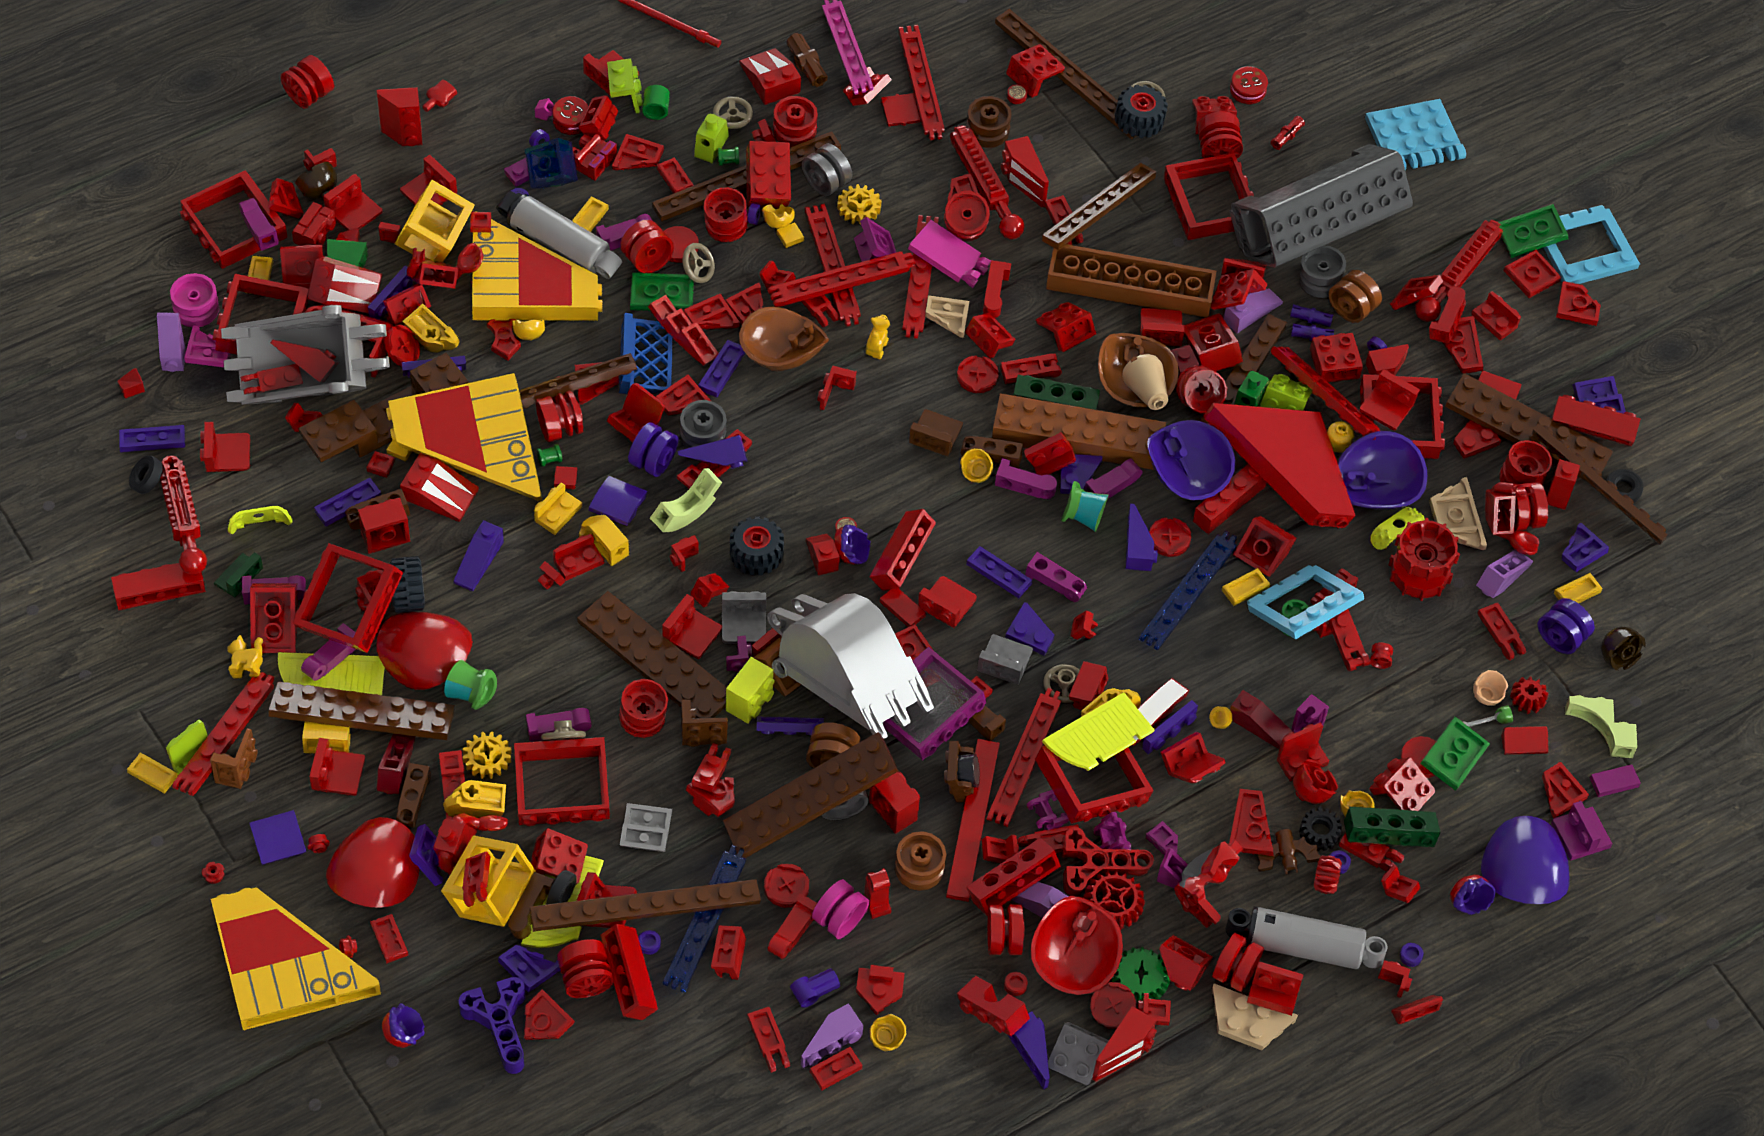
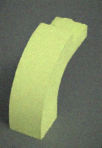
[650,468,722,532]

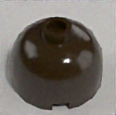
[295,162,338,200]
[1601,626,1646,671]

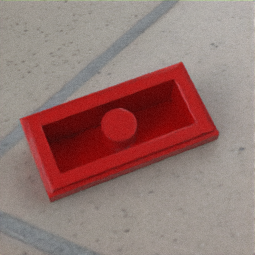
[1501,726,1548,755]
[1391,995,1443,1024]

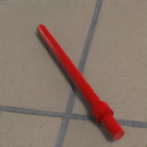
[617,0,721,48]

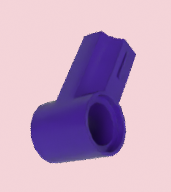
[790,968,840,1008]

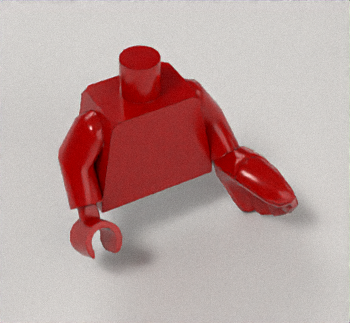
[407,243,484,288]
[1485,482,1539,555]
[434,813,508,875]

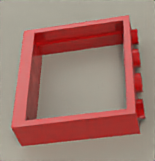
[1164,153,1254,240]
[180,170,288,269]
[212,274,309,355]
[1360,374,1445,459]
[293,543,403,653]
[514,737,610,826]
[1035,745,1154,824]

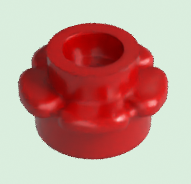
[307,834,330,853]
[202,862,224,884]
[339,935,357,958]

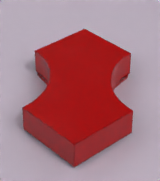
[487,319,521,361]

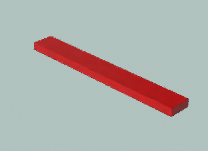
[946,739,1000,902]

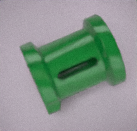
[718,146,739,166]
[536,443,563,467]

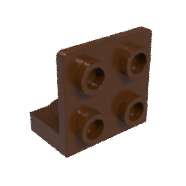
[909,409,963,457]
[681,700,728,747]

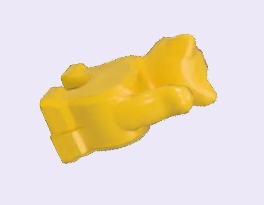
[865,314,890,359]
[228,635,263,678]

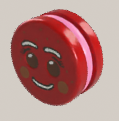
[1230,67,1268,104]
[552,96,588,135]

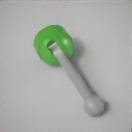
[1463,705,1513,727]

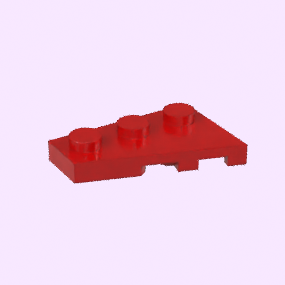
[1433,316,1483,374]
[1229,789,1274,856]

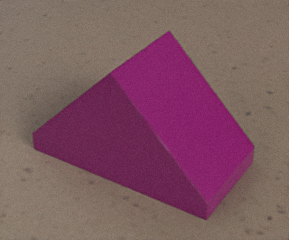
[1157,848,1188,888]

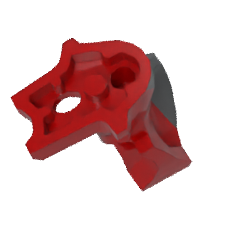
[1174,839,1243,928]

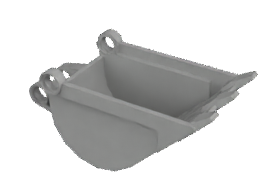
[221,305,390,405]
[767,593,934,739]

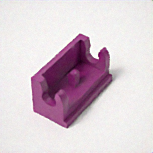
[1291,694,1329,733]

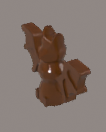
[1258,829,1321,875]

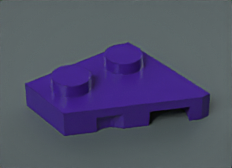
[1060,454,1102,494]
[1561,523,1609,572]
[1005,602,1055,656]
[409,824,443,886]
[498,945,560,993]

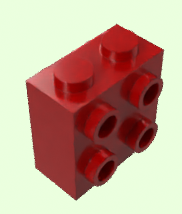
[1310,333,1363,382]

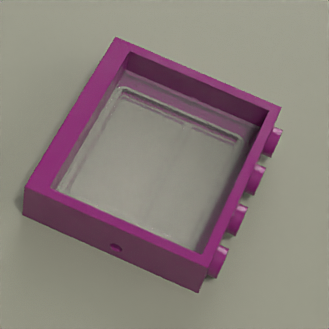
[882,647,986,761]

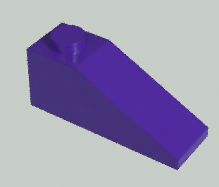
[678,435,748,469]
[1125,504,1158,571]
[453,520,504,591]
[1008,1011,1049,1090]

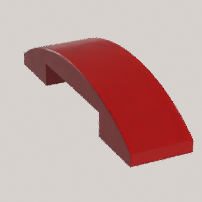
[677,429,752,489]
[439,750,465,820]

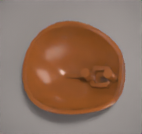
[739,307,829,371]
[1098,333,1178,407]

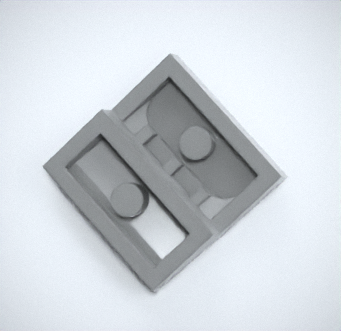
[620,803,672,852]

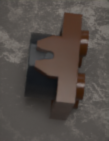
[944,741,980,802]

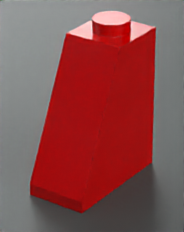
[1547,459,1580,510]

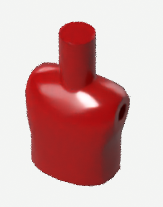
[422,80,457,112]

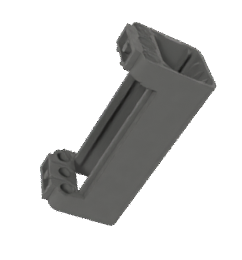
[1229,144,1413,267]

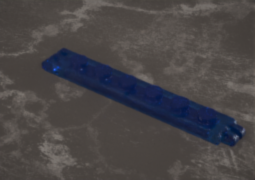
[1139,531,1237,650]
[663,845,746,993]

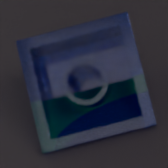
[525,138,578,189]

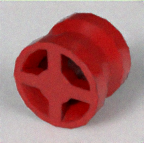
[1370,642,1393,669]

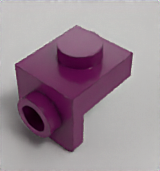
[726,635,752,672]

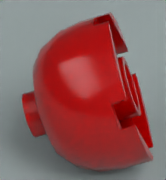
[1293,759,1338,804]

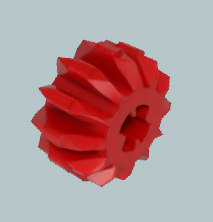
[1510,676,1548,714]
[1314,855,1342,894]

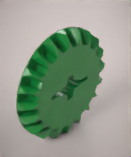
[1111,947,1170,1003]

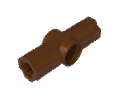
[787,33,828,87]

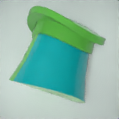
[1061,481,1109,532]
[444,660,497,710]

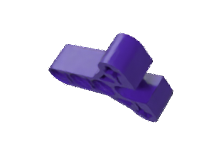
[459,977,525,1074]

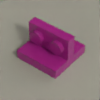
[854,217,896,262]
[1551,801,1612,861]

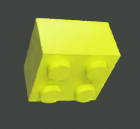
[726,657,774,724]

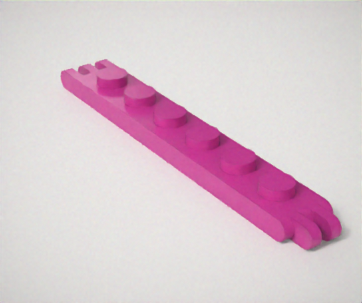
[822,0,874,95]

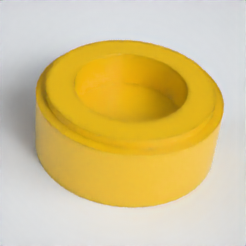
[1209,706,1232,729]

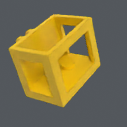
[395,180,475,262]
[441,835,535,927]

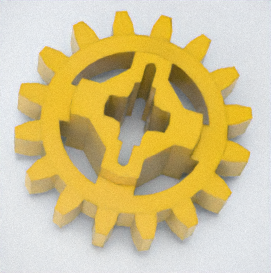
[837,184,882,225]
[463,732,512,779]

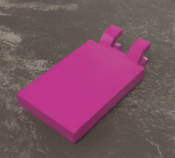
[908,220,991,288]

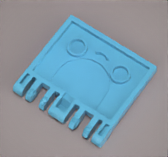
[1365,99,1466,170]

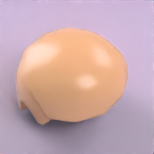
[1473,670,1508,706]

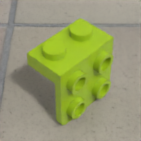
[607,58,643,113]
[1260,374,1312,411]
[166,720,208,775]

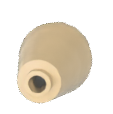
[1122,354,1168,410]

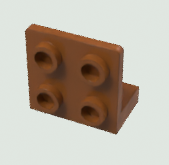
[210,728,258,789]

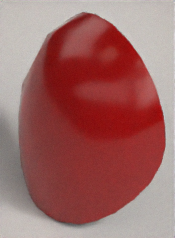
[377,612,473,690]
[326,817,419,908]
[1031,896,1123,995]

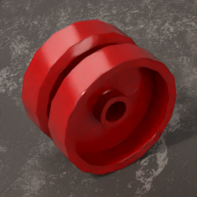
[773,96,818,147]
[944,191,990,241]
[620,220,674,273]
[1514,481,1548,531]
[987,904,1025,955]
[1212,933,1264,993]

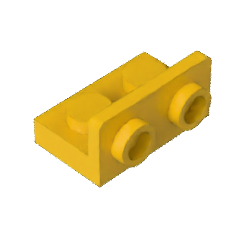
[534,483,582,535]

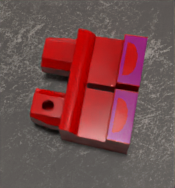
[568,134,617,181]

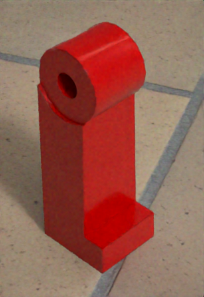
[983,260,1011,318]
[1429,287,1466,344]
[864,868,891,919]
[767,893,817,959]

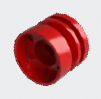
[281,55,334,109]
[1198,111,1243,158]
[704,187,748,242]
[1176,365,1227,413]
[535,390,583,443]
[1499,440,1552,485]
[619,679,668,738]
[557,939,613,998]

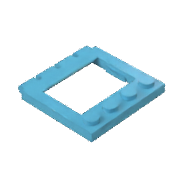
[1543,205,1640,284]
[1247,565,1364,639]

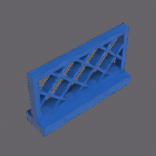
[619,313,672,394]

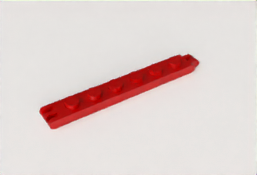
[898,25,945,141]
[804,204,861,327]
[902,215,939,339]
[767,252,916,307]
[1271,347,1380,440]
[172,672,274,796]
[987,688,1062,827]

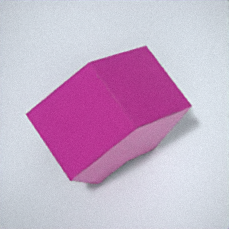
[535,98,554,121]

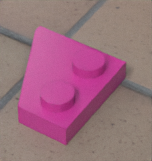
[184,325,231,367]

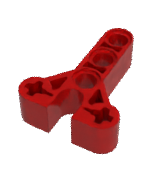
[1062,827,1154,896]

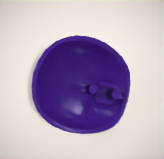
[1147,420,1235,500]
[1338,431,1427,510]
[1481,816,1570,904]

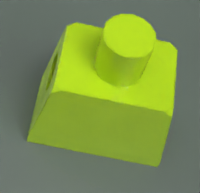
[694,114,729,164]

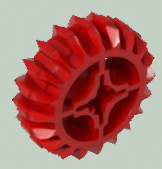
[1083,870,1145,931]

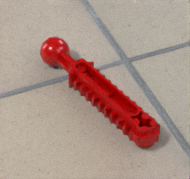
[950,125,1025,239]
[1415,220,1503,322]
[160,456,207,575]

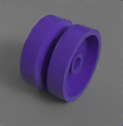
[628,422,678,477]
[1537,598,1595,654]

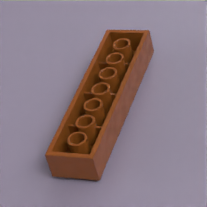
[1046,244,1217,318]
[992,393,1166,470]

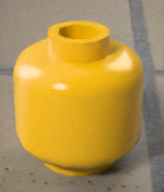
[1327,421,1355,453]

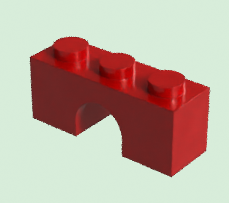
[957,976,1030,1036]

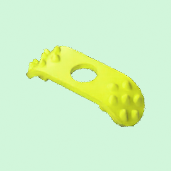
[228,506,292,534]
[1371,507,1425,550]

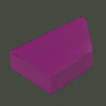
[1146,821,1178,856]

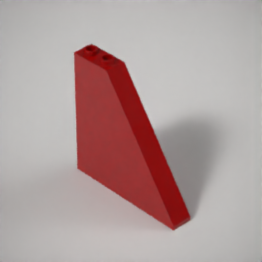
[1203,403,1355,528]

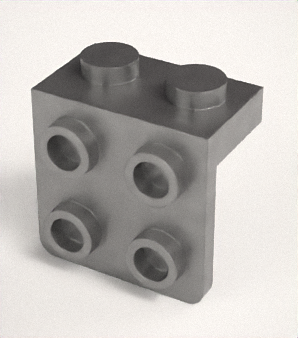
[722,591,766,644]

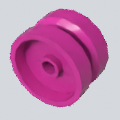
[170,273,219,327]
[812,879,870,939]

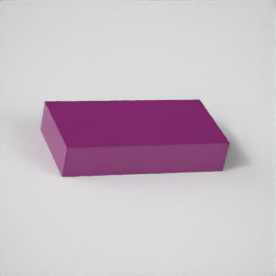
[1590,765,1641,797]

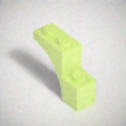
[1565,695,1637,758]

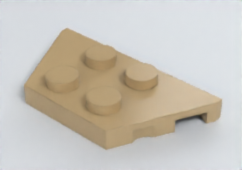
[1429,477,1487,550]
[1212,984,1298,1050]

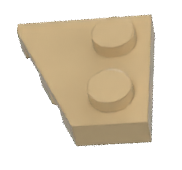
[925,295,969,338]

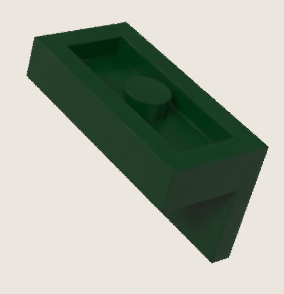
[214,552,263,598]

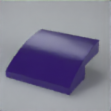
[1572,376,1626,414]
[588,476,647,526]
[249,810,307,866]

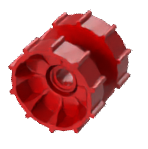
[1388,518,1460,601]

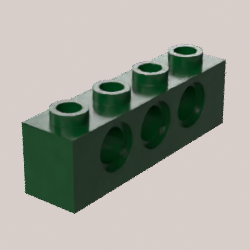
[1013,374,1100,410]
[1344,807,1441,847]

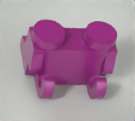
[1027,790,1069,830]
[1093,812,1131,849]

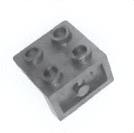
[977,634,1033,685]
[1048,1022,1109,1085]

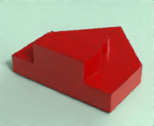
[686,777,735,817]
[856,965,905,1016]
[524,989,575,1040]

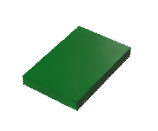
[1498,204,1568,258]
[630,273,694,312]
[1420,717,1490,791]

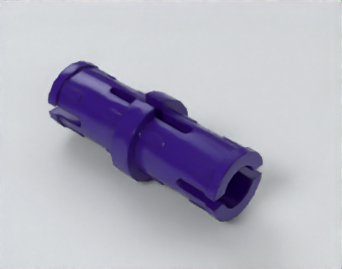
[1290,304,1333,327]
[1291,323,1334,341]

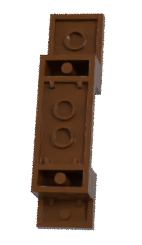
[298,353,468,463]

